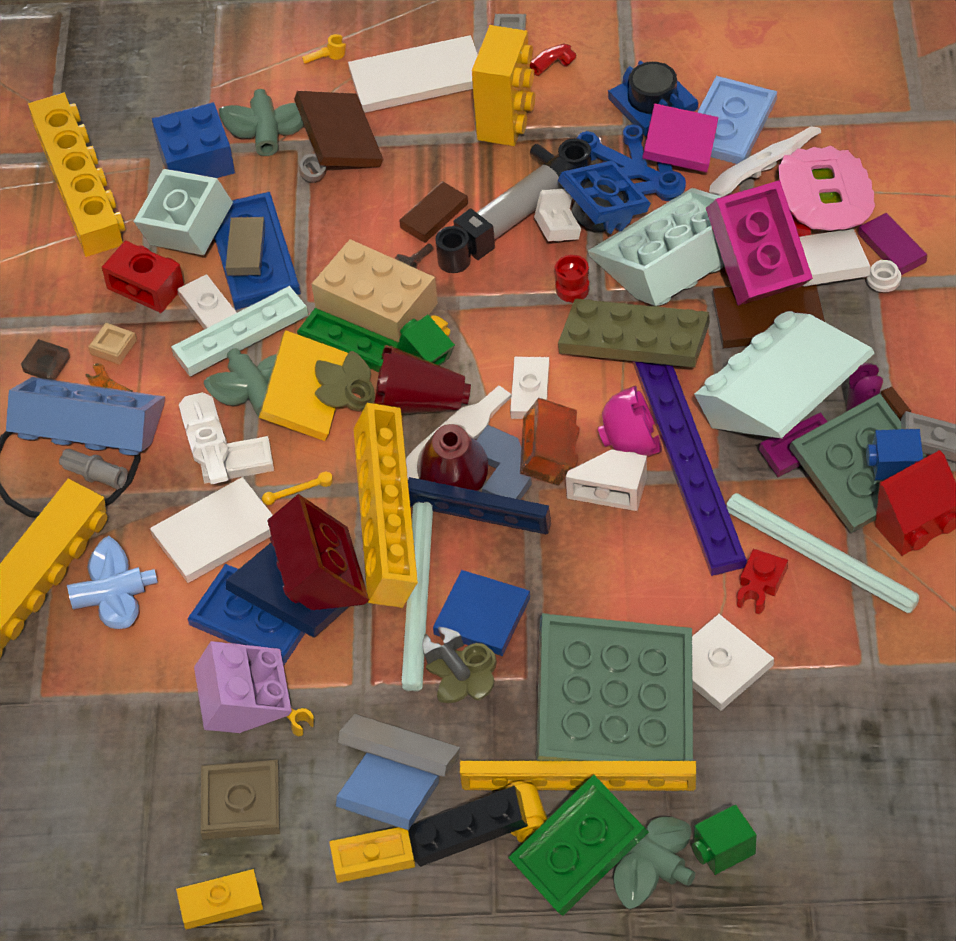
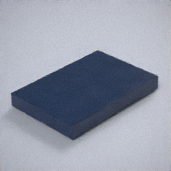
[226,543,350,638]

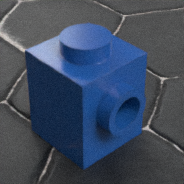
[866,429,923,480]

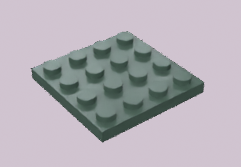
[536,613,693,761]

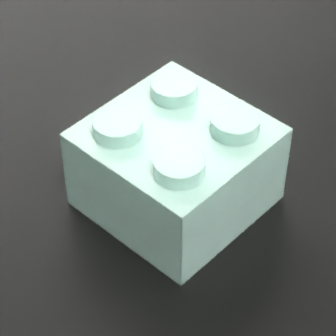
[133,169,233,256]

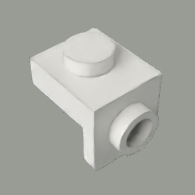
[534,189,581,242]

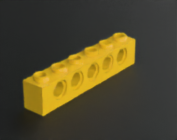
[28,92,126,257]
[353,403,418,608]

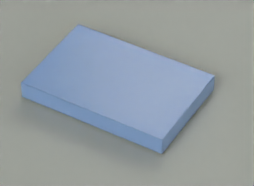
[697,76,777,164]

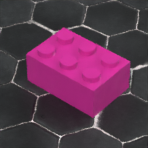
[706,180,813,306]

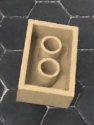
[312,239,438,342]

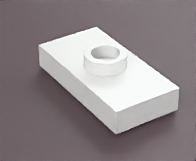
[177,274,237,330]
[510,357,550,419]

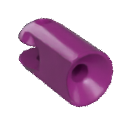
[846,363,883,411]

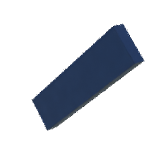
[408,477,551,535]

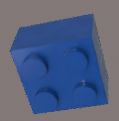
[152,102,235,178]

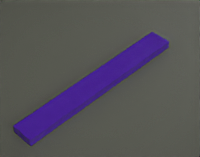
[632,361,747,576]

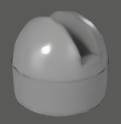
[299,154,326,183]

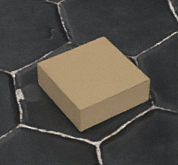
[89,323,137,365]

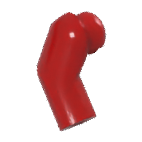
[530,43,577,76]

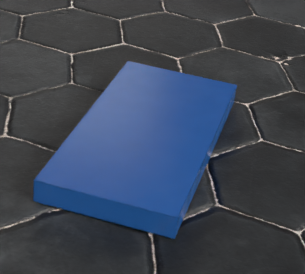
[214,192,301,310]

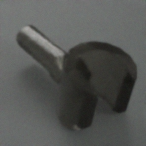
[395,244,434,269]

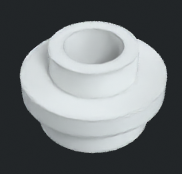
[867,260,901,292]

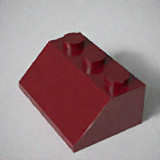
[267,494,369,610]

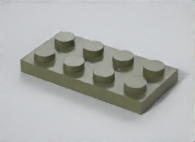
[558,299,710,368]

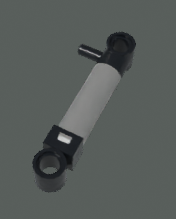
[435,138,592,273]

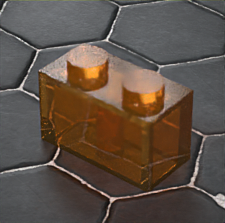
[520,397,580,486]

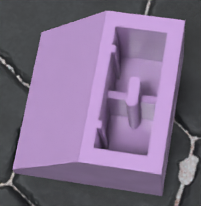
[194,641,292,733]

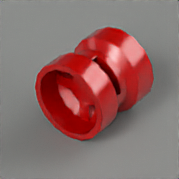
[554,255,590,303]

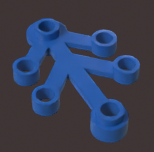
[577,124,686,201]

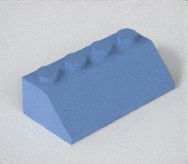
[6,377,165,455]

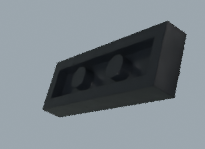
[408,786,528,867]

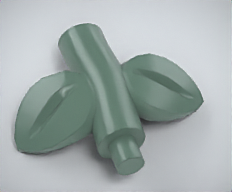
[219,89,304,156]
[204,348,277,417]
[613,817,696,910]

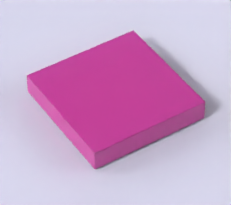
[643,104,719,172]

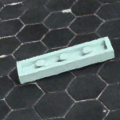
[171,286,308,376]

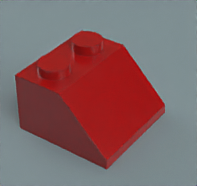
[875,450,956,556]

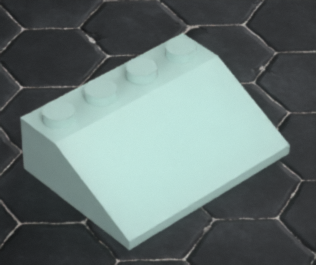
[588,188,724,306]
[694,311,875,438]

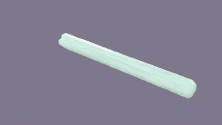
[727,493,919,613]
[402,502,433,692]

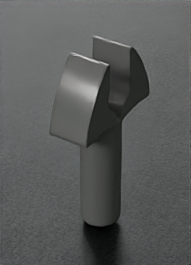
[423,627,470,681]

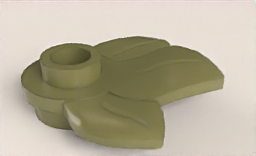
[315,351,375,411]
[426,643,497,703]

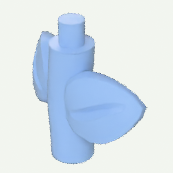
[67,536,158,629]

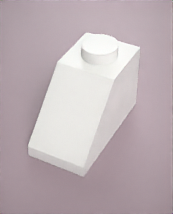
[566,449,647,511]

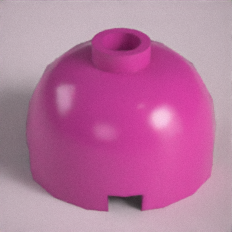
[598,386,662,457]

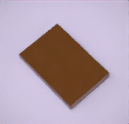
[294,91,383,167]
[712,285,825,349]

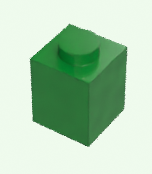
[397,314,455,366]
[692,804,757,875]

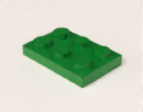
[508,775,649,916]

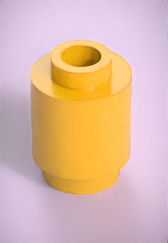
[505,781,547,843]

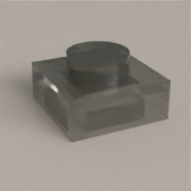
[21,339,70,380]

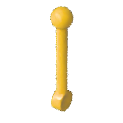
[262,471,333,506]

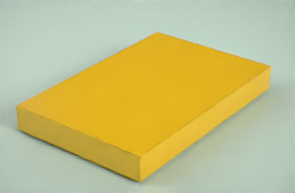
[258,330,348,441]

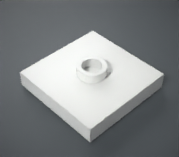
[692,614,774,711]

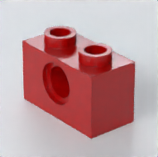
[102,240,184,313]

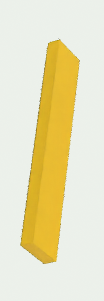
[460,761,696,791]

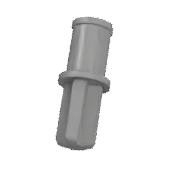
[59,449,128,490]

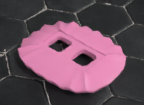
[779,146,875,231]

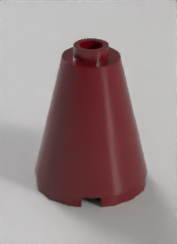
[374,345,471,414]
[417,424,488,491]

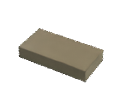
[226,217,265,276]

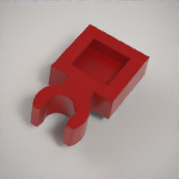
[737,548,788,614]

